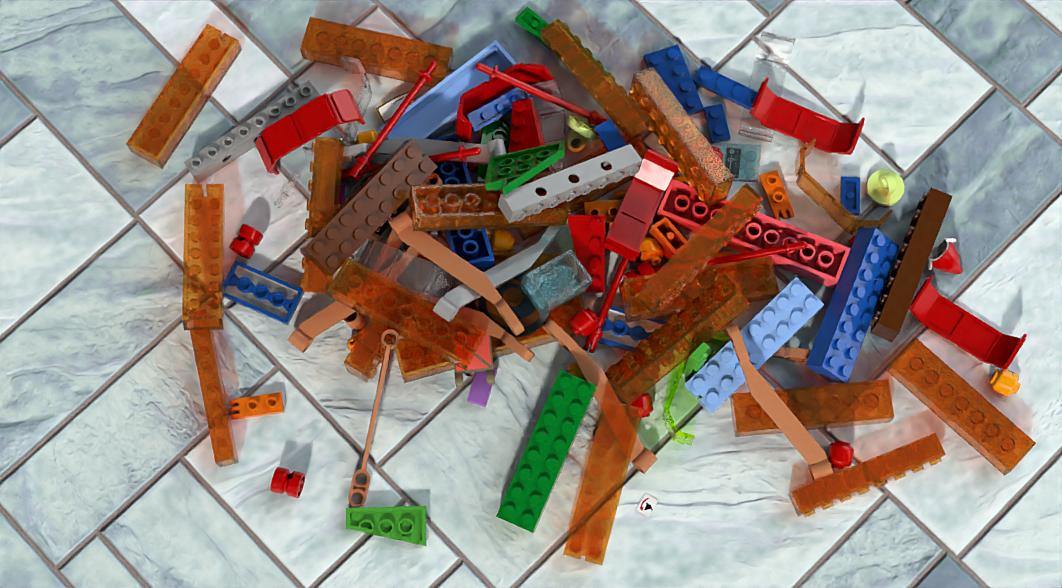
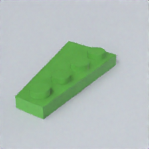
[683,342,714,379]
[346,506,427,547]

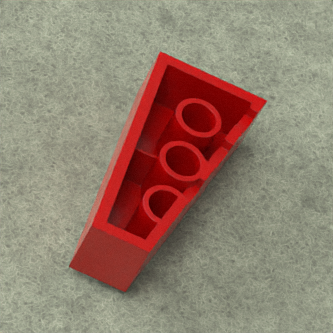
[509,99,552,173]
[566,215,605,293]

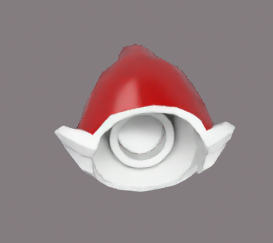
[927,238,963,274]

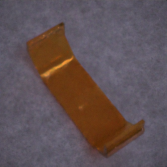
[795,138,893,235]

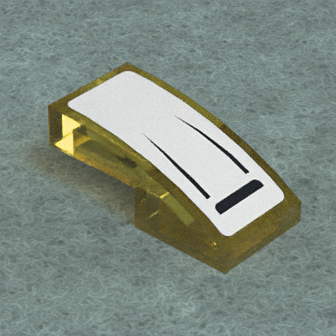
[376,91,416,124]

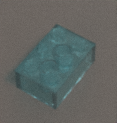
[519,249,593,316]

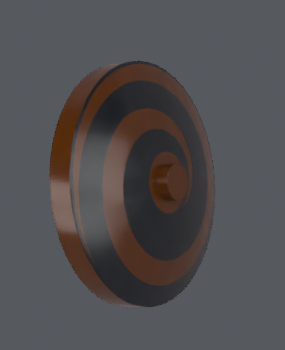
[474,267,552,339]

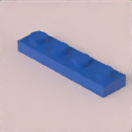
[693,65,757,110]
[464,87,534,133]

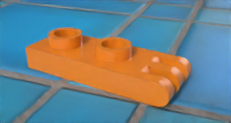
[759,170,794,221]
[229,392,284,420]

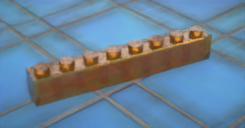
[540,19,650,141]
[187,310,239,467]
[789,433,946,518]

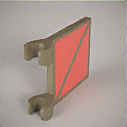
[451,332,495,388]

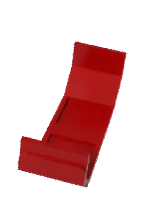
[456,62,554,143]
[749,77,865,155]
[255,89,365,175]
[603,149,679,262]
[909,276,1027,369]

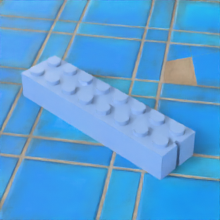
[379,40,517,140]
[684,277,824,415]

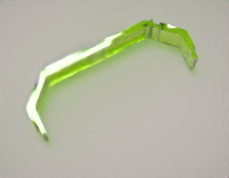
[662,329,730,446]

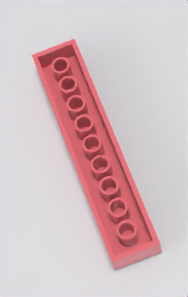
[656,179,851,289]

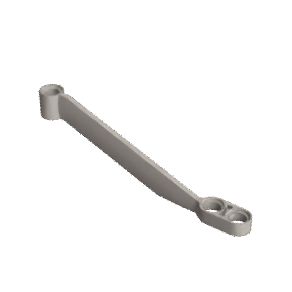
[334,137,507,164]
[433,216,566,322]

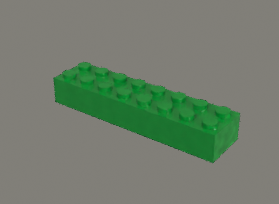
[496,370,598,533]

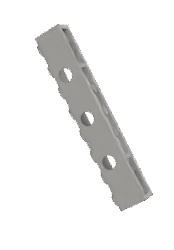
[184,80,320,184]
[498,144,643,223]

